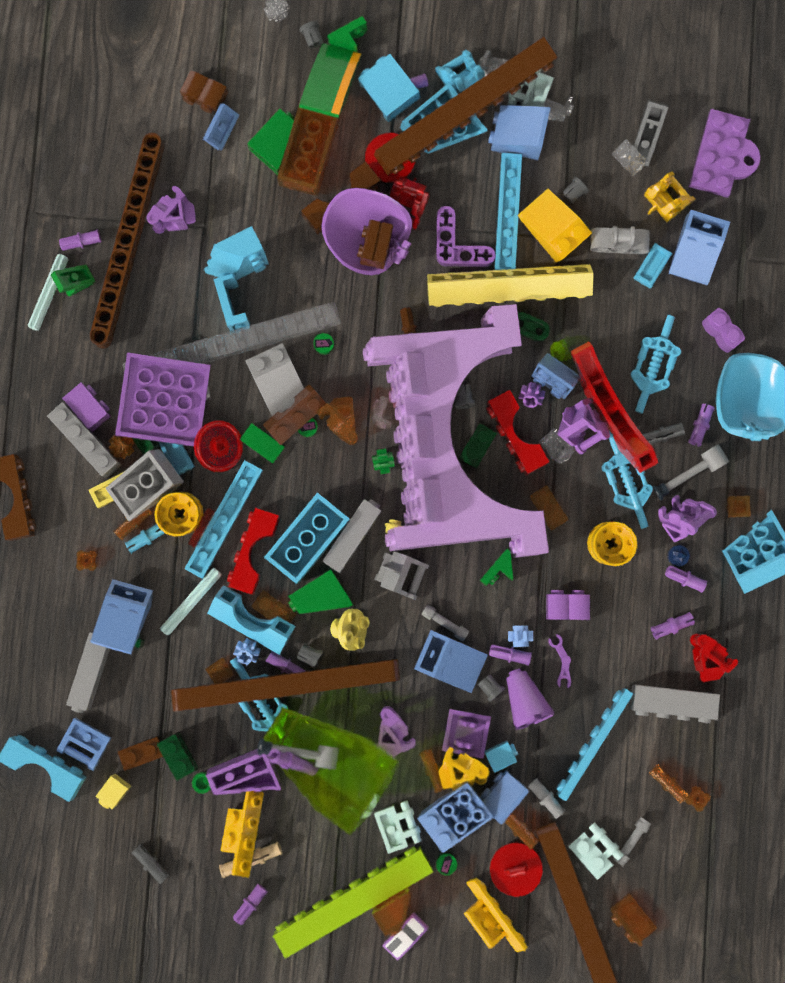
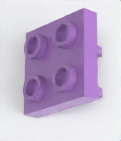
[442,709,491,759]

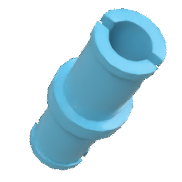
[125,524,166,554]

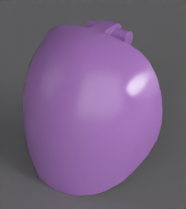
[322,188,412,275]

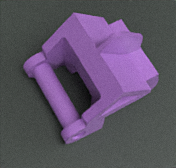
[147,186,196,234]
[557,398,610,454]
[658,495,717,542]
[378,706,416,756]

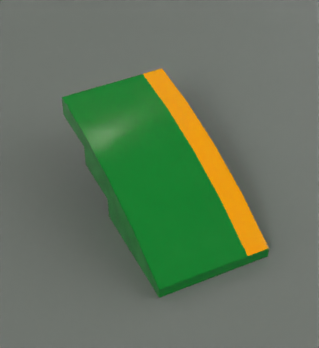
[299,43,361,118]

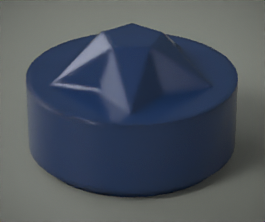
[667,545,690,566]

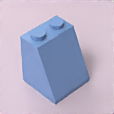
[488,105,550,160]

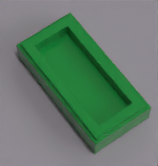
[240,423,285,464]

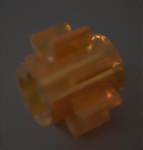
[109,435,135,459]

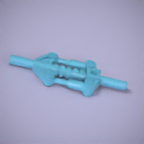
[630,315,681,414]
[602,431,653,529]
[230,657,293,747]

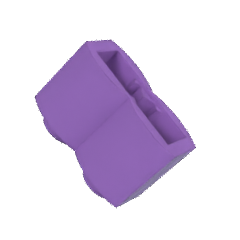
[702,308,745,353]
[546,590,590,620]

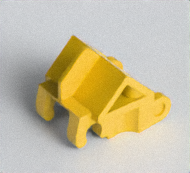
[644,171,695,222]
[438,747,489,790]

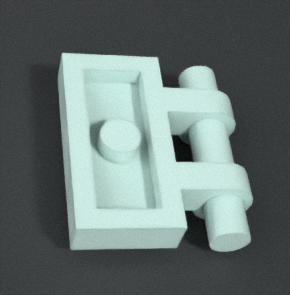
[507,73,554,107]
[374,800,422,854]
[568,823,624,880]

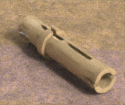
[219,841,283,878]

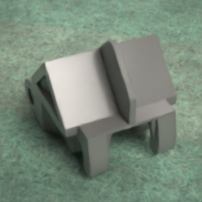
[374,551,429,600]

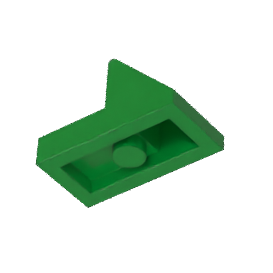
[328,16,367,53]
[51,265,96,297]
[479,549,513,586]

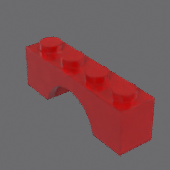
[486,390,549,475]
[227,508,280,595]

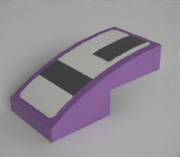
[382,912,429,961]

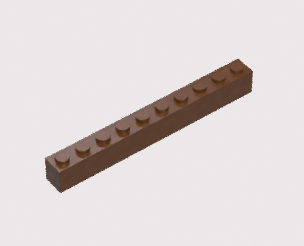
[374,37,558,175]

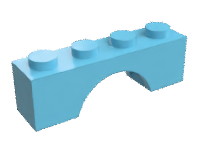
[207,585,295,655]
[0,735,86,802]

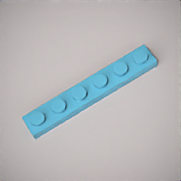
[495,153,522,270]
[185,460,263,579]
[556,688,633,801]

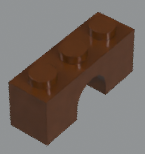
[263,385,327,445]

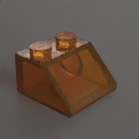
[372,886,411,937]

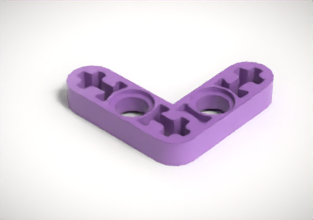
[436,206,496,267]

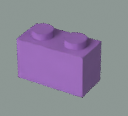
[62,383,111,432]

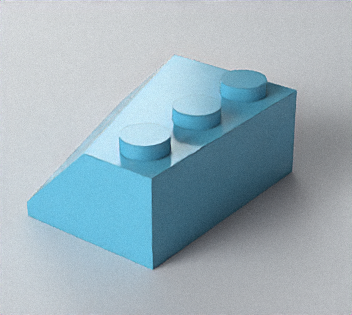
[400,83,488,154]

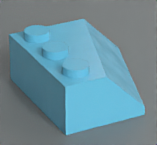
[204,226,269,280]
[723,510,785,594]

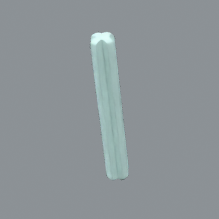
[28,254,68,331]
[160,568,222,635]

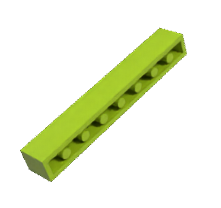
[273,846,433,959]

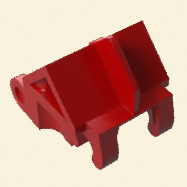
[390,176,429,230]
[690,634,738,682]

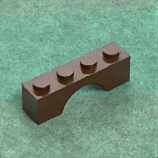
[301,162,381,235]
[0,454,36,541]

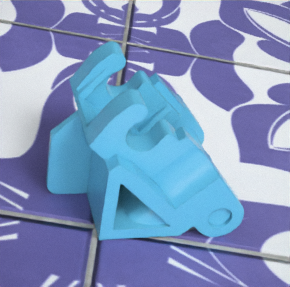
[435,50,485,94]

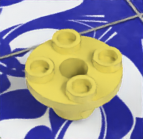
[331,609,369,651]

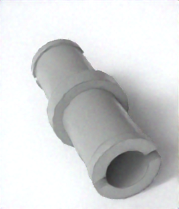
[527,778,565,819]

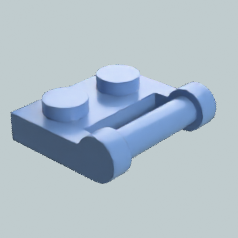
[57,718,112,771]

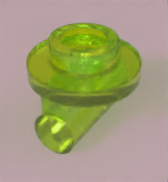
[550,339,572,362]

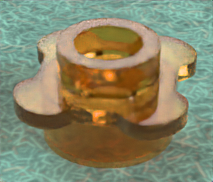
[76,550,97,571]
[685,786,710,812]

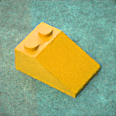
[517,189,592,262]

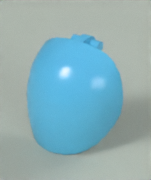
[716,353,785,441]

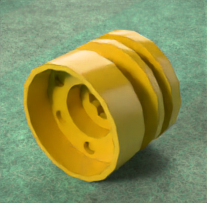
[155,492,204,536]
[587,522,637,566]

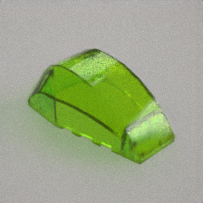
[263,708,398,835]

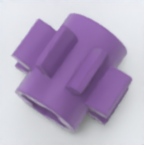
[519,382,545,408]

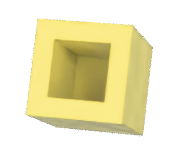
[96,774,131,809]

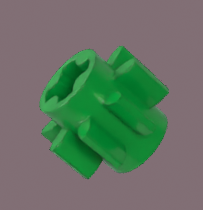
[372,448,395,474]

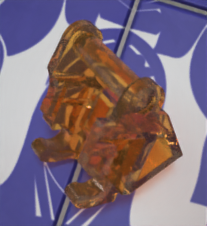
[317,397,358,445]

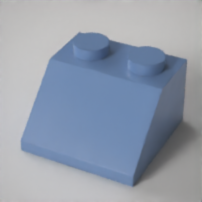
[479,770,529,825]

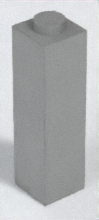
[323,499,382,573]
[66,632,110,713]

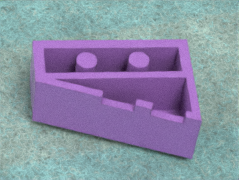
[206,749,282,795]

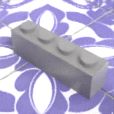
[47,402,122,478]
[630,684,720,723]

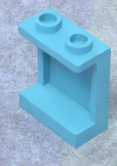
[358,54,420,122]
[214,272,252,334]

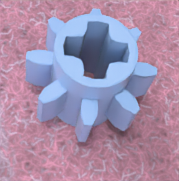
[508,625,533,647]
[233,638,261,665]

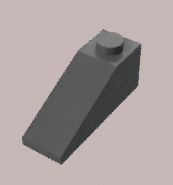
[629,98,668,167]

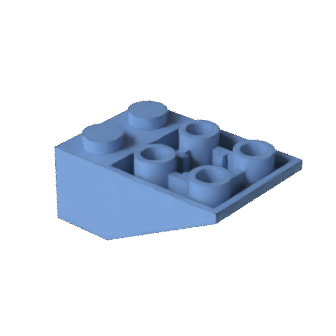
[669,210,730,285]
[532,353,580,400]
[90,579,153,654]
[414,630,488,693]
[417,782,494,853]

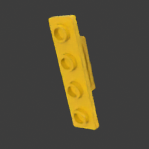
[221,791,264,878]
[464,878,528,952]

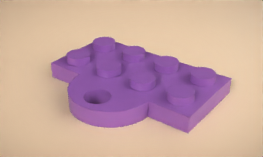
[689,109,760,198]

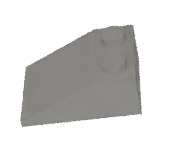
[245,343,304,416]
[105,449,184,521]

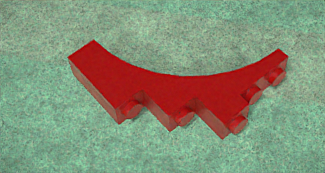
[570,342,658,473]

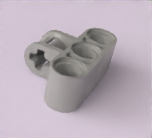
[590,226,650,254]

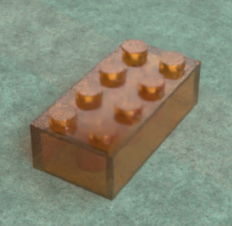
[277,103,340,196]

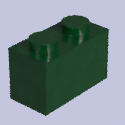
[156,732,199,781]

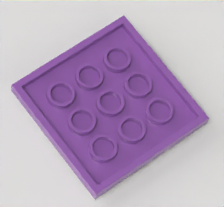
[115,353,210,447]

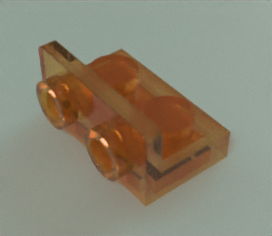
[610,893,657,947]

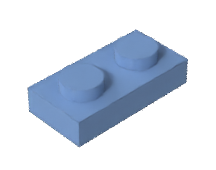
[203,104,239,150]

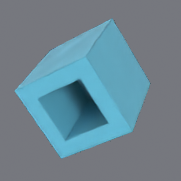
[485,740,518,773]

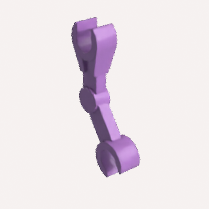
[548,634,571,688]

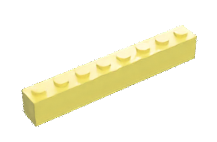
[427,264,593,307]

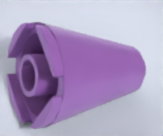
[506,669,554,730]

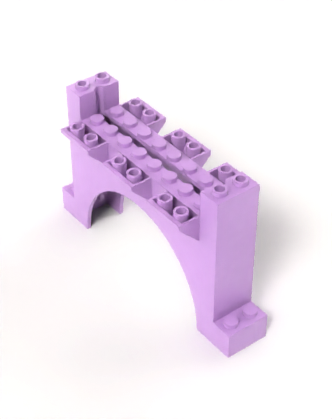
[363,304,549,558]

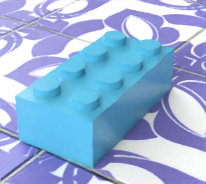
[264,493,350,584]

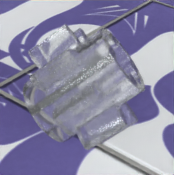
[264,0,289,22]

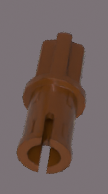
[400,307,417,335]

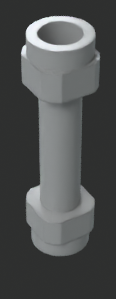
[421,604,469,641]
[613,817,651,867]

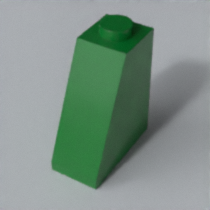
[247,109,296,176]
[288,570,353,614]

